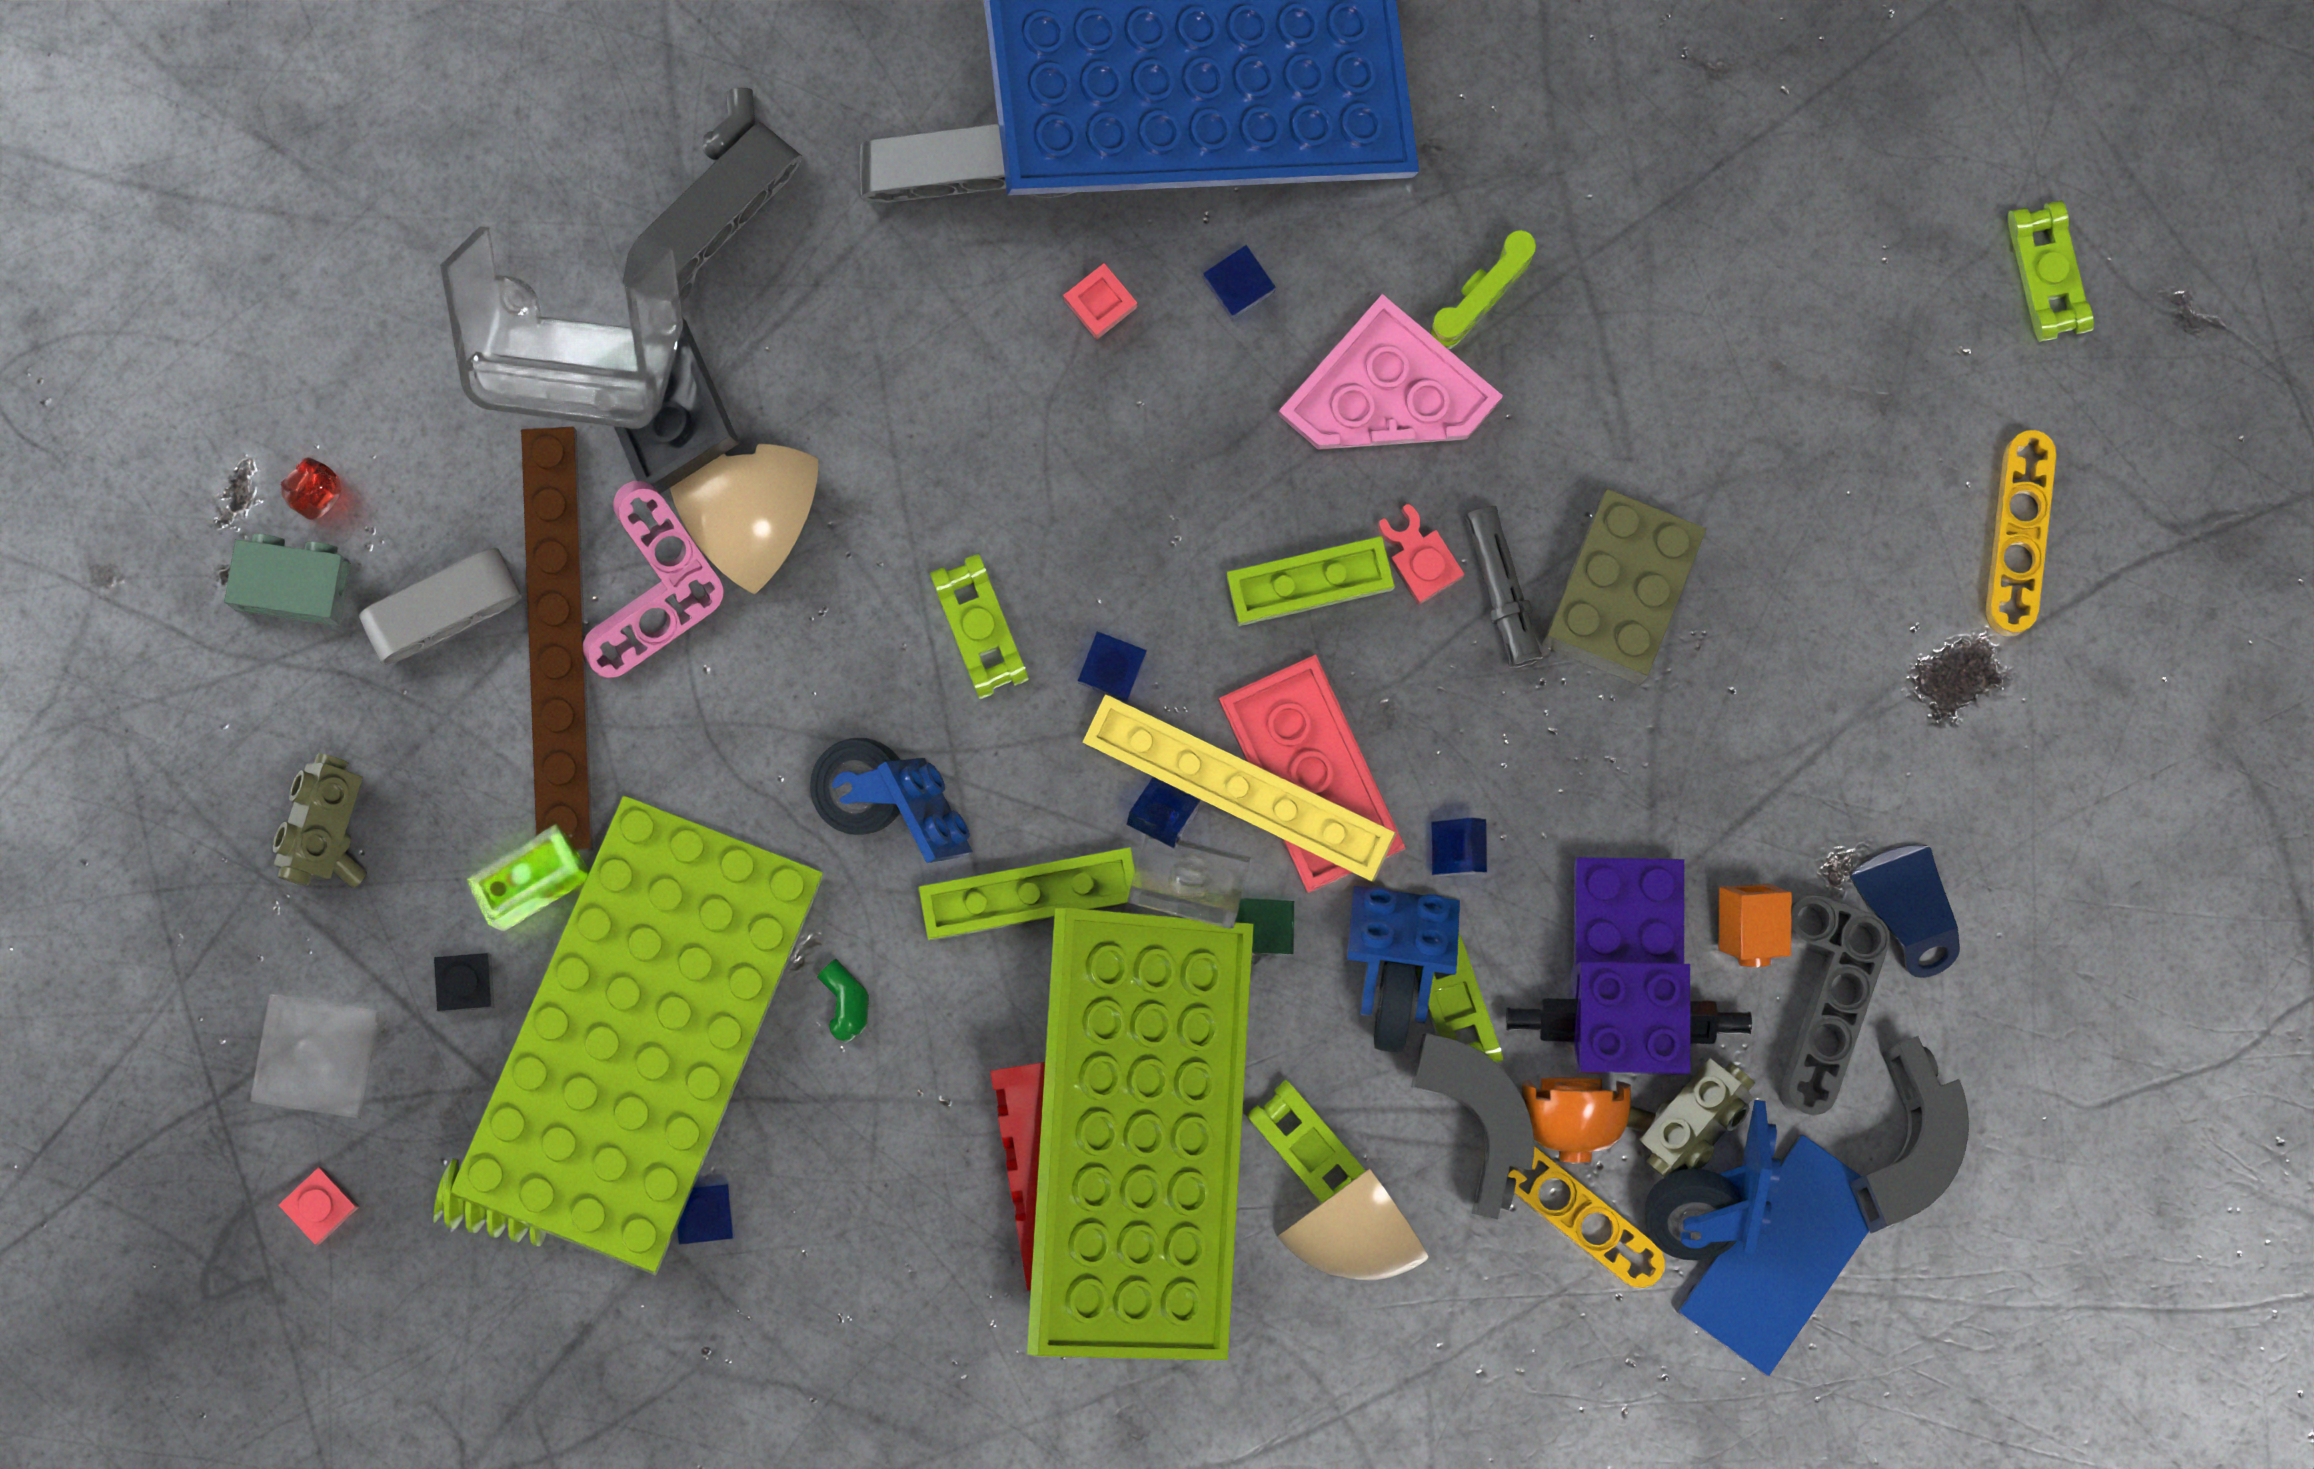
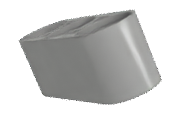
[358,548,522,665]

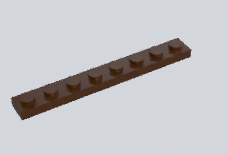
[521,426,593,852]

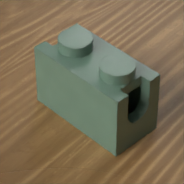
[224,534,351,626]

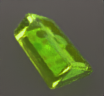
[466,824,590,931]

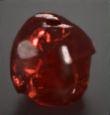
[280,457,342,520]

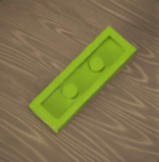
[1226,536,1395,627]

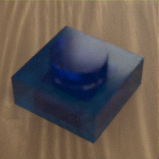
[1202,245,1276,321]
[1078,631,1147,703]
[1126,777,1201,848]
[1431,817,1487,877]
[677,1184,735,1245]

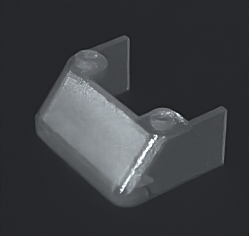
[440,226,683,429]

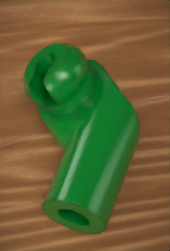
[817,959,869,1042]

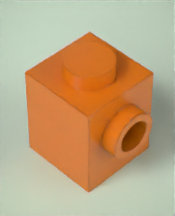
[1719,883,1792,967]

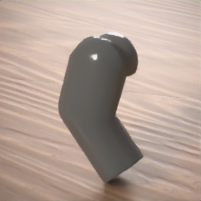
[702,88,755,160]

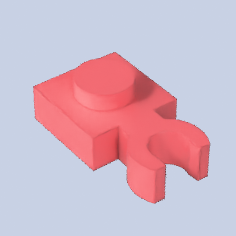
[1378,504,1465,605]

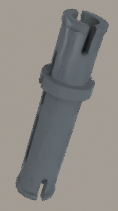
[1464,506,1543,668]

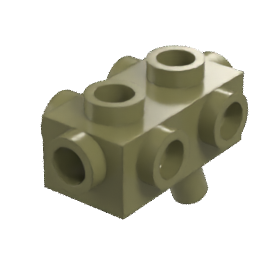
[273,753,367,888]
[1626,1057,1755,1177]

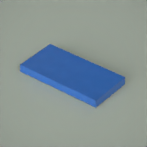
[1677,1134,1869,1376]

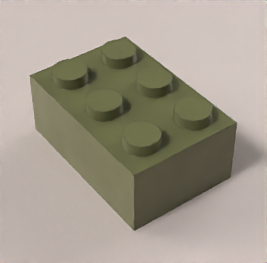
[1542,489,1707,685]

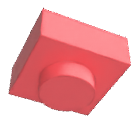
[1063,263,1138,340]
[279,1167,359,1245]

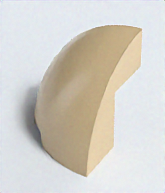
[670,444,819,595]
[1277,1169,1429,1280]

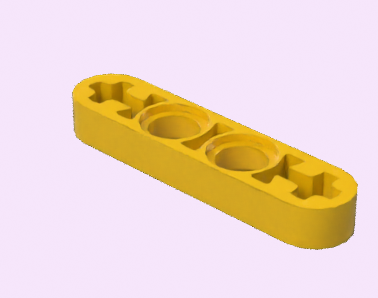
[1986,430,2056,636]
[1508,1146,1665,1288]

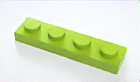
[918,847,1141,941]

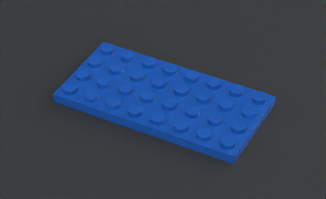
[984,0,1419,195]

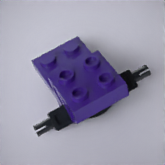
[1506,857,1752,1075]

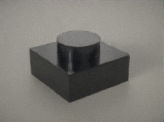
[434,953,494,1012]

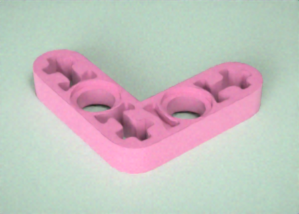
[583,481,723,678]

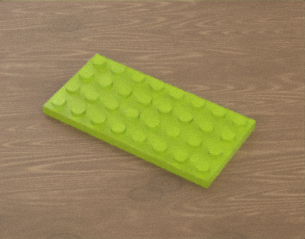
[450,795,823,1276]
[1027,908,1254,1360]

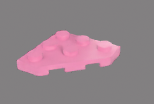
[1278,294,1503,450]

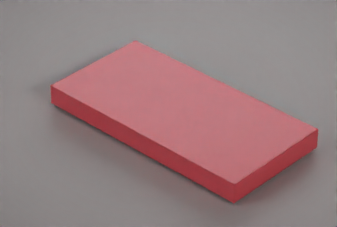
[1218,655,1405,894]

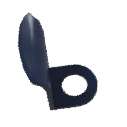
[1850,844,1960,978]

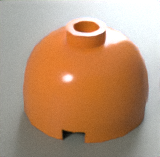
[1522,1077,1631,1163]

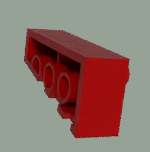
[990,1062,1045,1291]

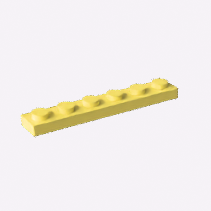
[1082,694,1397,882]

